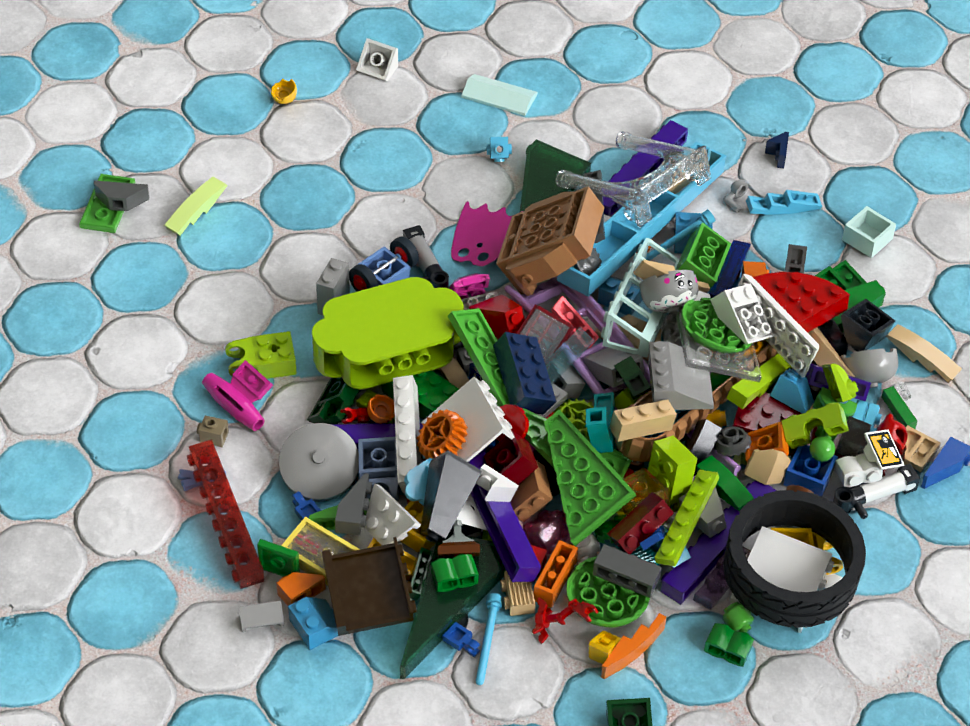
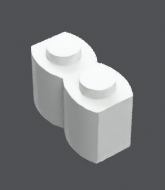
[835,453,883,487]

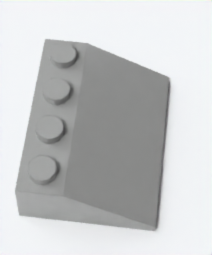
[648,341,714,410]

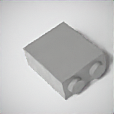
[316,258,350,315]
[584,348,645,387]

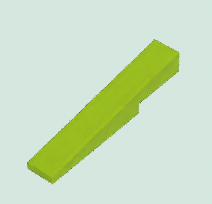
[726,353,792,409]

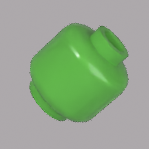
[722,602,754,632]

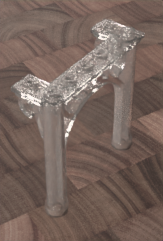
[556,131,711,227]

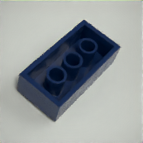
[493,332,557,415]

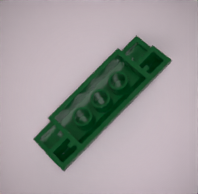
[307,377,361,425]

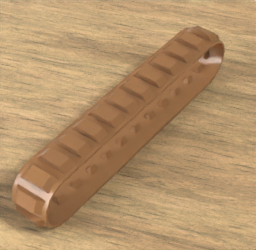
[615,342,778,462]

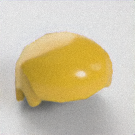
[271,79,297,104]

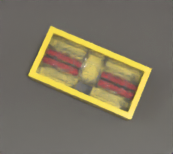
[281,517,360,586]

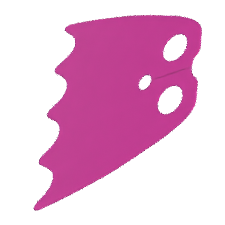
[451,201,523,266]

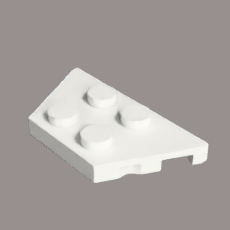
[365,484,421,545]

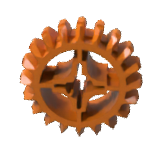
[417,409,468,459]

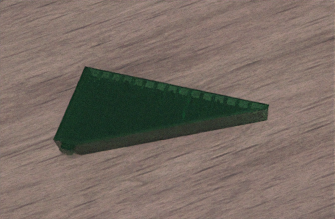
[520,139,591,212]
[400,533,506,679]

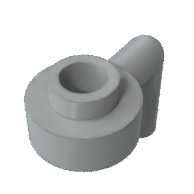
[723,179,748,213]

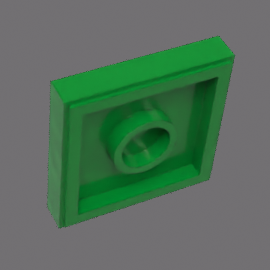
[257,539,300,577]

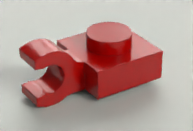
[340,407,370,424]

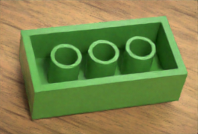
[675,222,731,288]

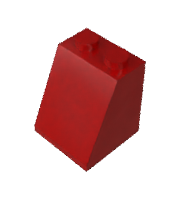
[468,294,525,340]

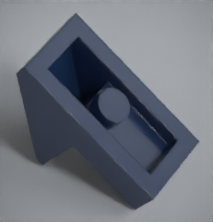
[765,132,789,169]

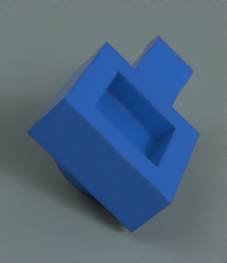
[292,491,321,521]
[442,622,480,657]

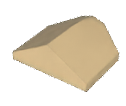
[744,449,791,485]

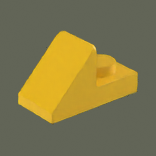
[589,630,621,664]

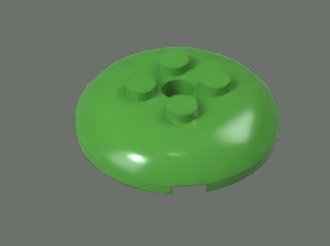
[681,298,752,354]
[567,556,650,628]

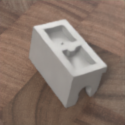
[239,601,284,632]

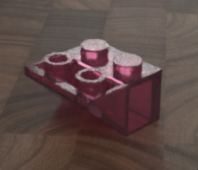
[523,510,570,554]

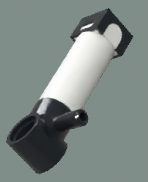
[833,464,920,519]

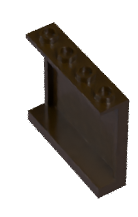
[322,537,417,636]

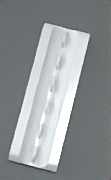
[737,274,819,378]

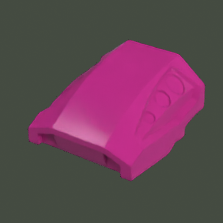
[449,273,490,299]

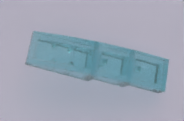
[545,327,595,384]

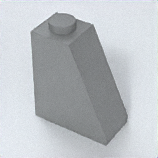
[678,487,726,538]

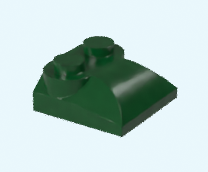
[606,698,653,726]

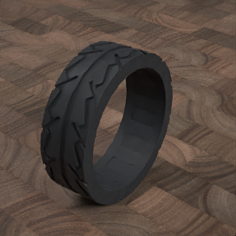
[723,490,866,628]

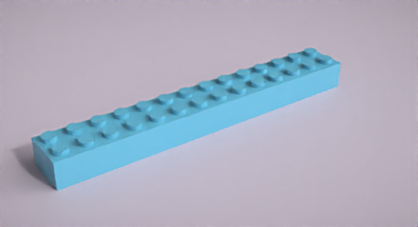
[557,142,726,297]

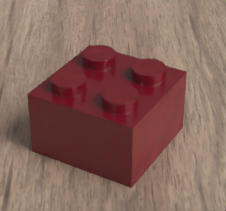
[484,430,538,485]

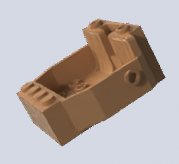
[496,186,604,296]

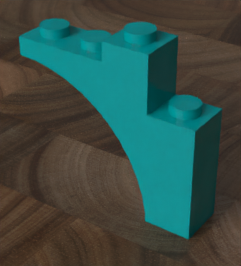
[586,392,617,453]

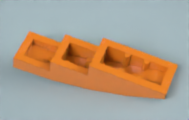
[601,613,666,679]

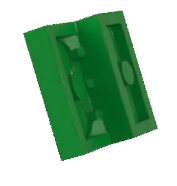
[815,260,867,290]

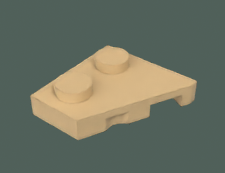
[903,425,941,472]

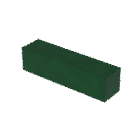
[409,547,433,601]

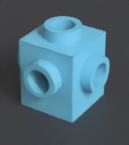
[486,137,512,162]

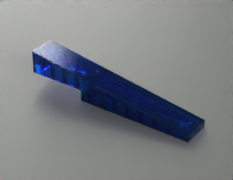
[709,240,751,298]

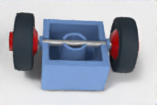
[349,236,419,292]

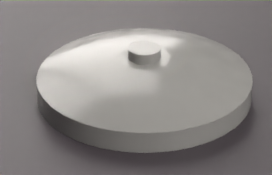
[279,423,359,502]

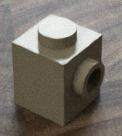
[197,415,229,447]

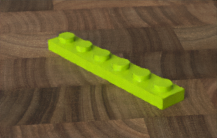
[655,470,719,567]

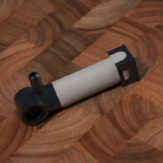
[403,225,449,289]

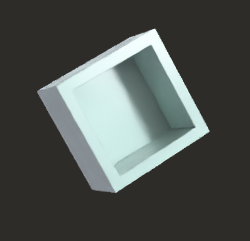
[842,206,896,258]

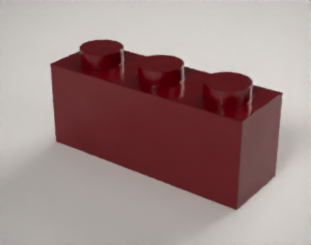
[607,492,674,554]

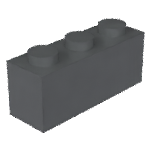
[593,544,662,598]

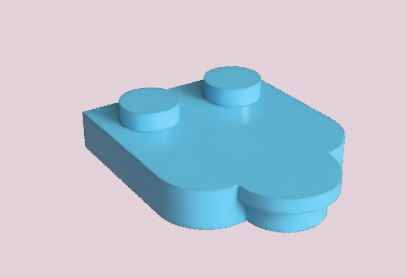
[404,458,434,506]

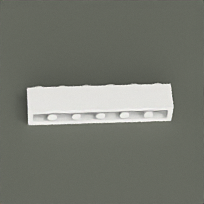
[393,375,422,494]

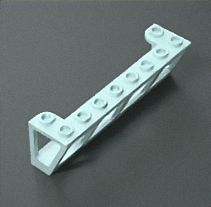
[601,238,680,358]

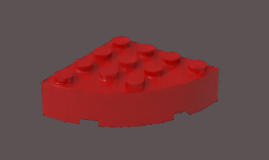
[753,272,850,333]

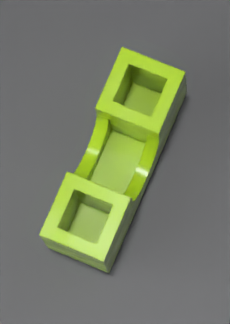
[781,402,849,449]

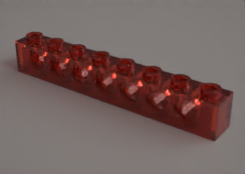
[187,439,264,589]

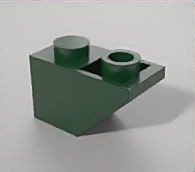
[614,356,651,400]

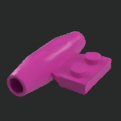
[202,360,273,431]

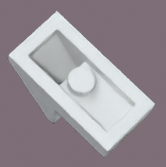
[476,464,519,502]

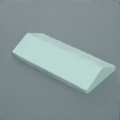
[462,74,538,116]

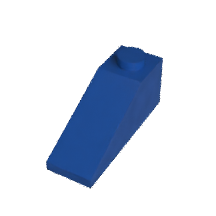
[921,437,970,489]

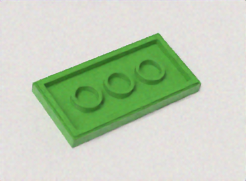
[79,174,136,233]

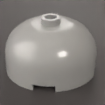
[840,348,898,388]

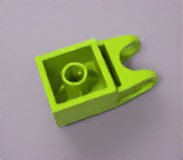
[225,331,297,379]
[646,435,697,512]

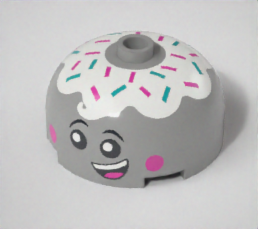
[639,270,698,314]

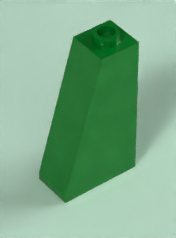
[833,280,886,333]

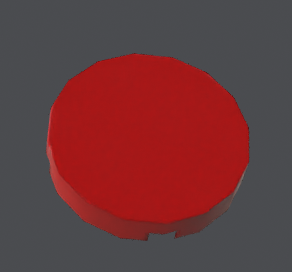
[496,404,529,442]

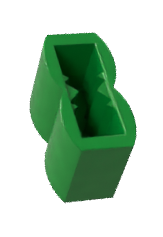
[431,554,479,592]
[704,623,754,667]

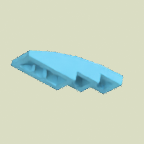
[746,190,822,215]

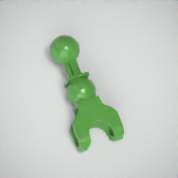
[809,387,857,462]

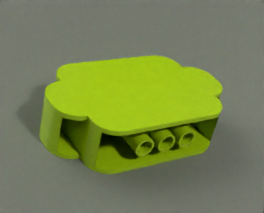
[312,277,464,389]

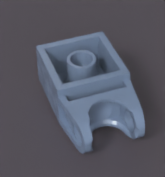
[358,437,401,503]

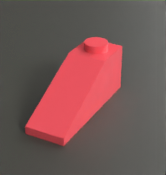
[551,296,599,354]

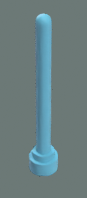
[646,209,716,261]
[476,593,503,685]

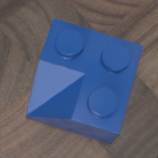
[783,444,838,497]

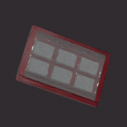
[516,304,575,371]

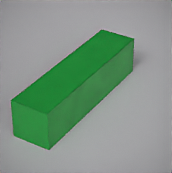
[881,386,918,429]

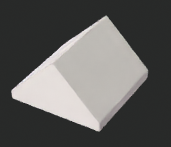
[356,38,398,81]

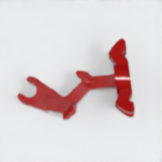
[532,597,598,644]

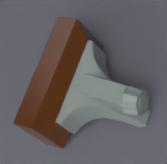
[437,520,480,558]

